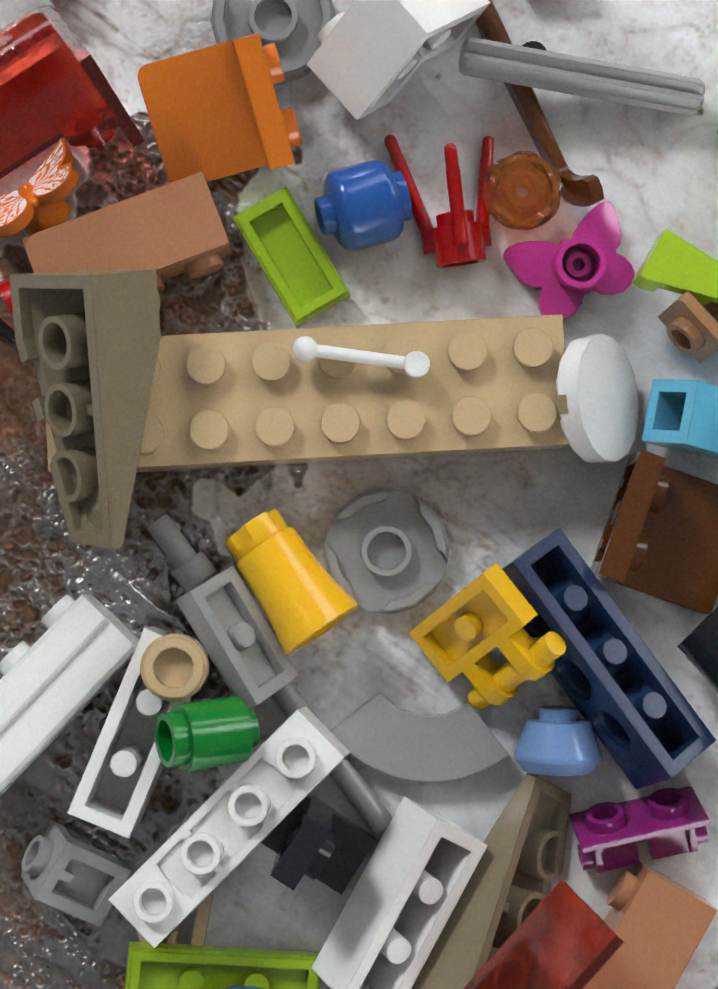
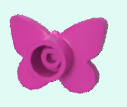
[503,201,635,320]

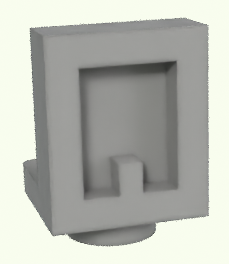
[21,821,132,927]

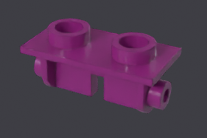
[569,786,710,874]

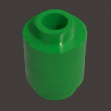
[155,696,260,772]

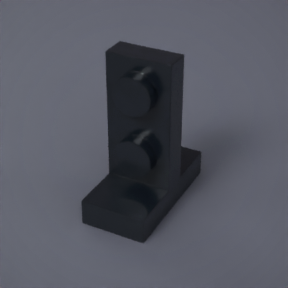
[261,794,376,895]

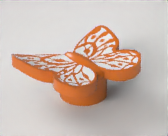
[0,138,79,238]

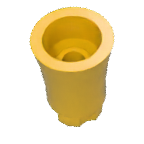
[225,508,360,656]

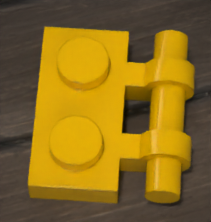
[408,562,566,711]

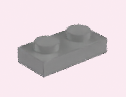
[176,565,299,708]

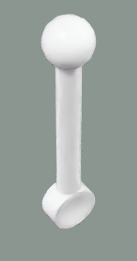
[292,336,430,378]

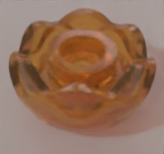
[483,151,562,231]

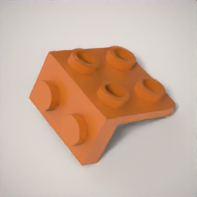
[137,33,303,183]

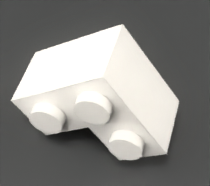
[306,0,491,120]

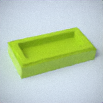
[232,186,350,328]

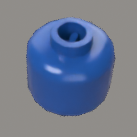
[314,160,412,251]

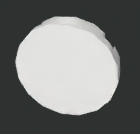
[556,334,639,463]

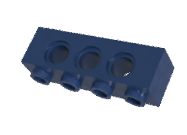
[501,527,716,789]

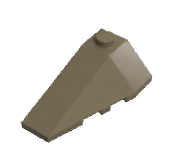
[10,269,161,550]
[411,773,571,989]

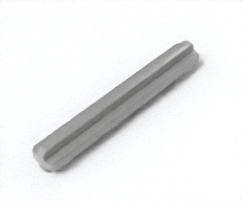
[459,37,705,116]

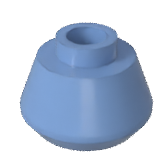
[514,705,602,776]

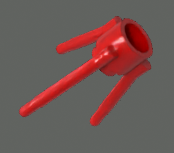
[384,135,494,268]

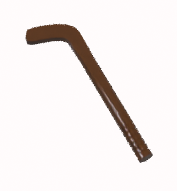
[475,0,605,207]

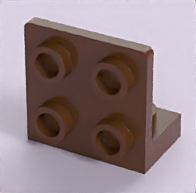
[590,450,718,614]

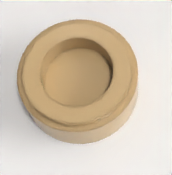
[140,633,209,701]

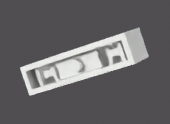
[108,706,350,948]

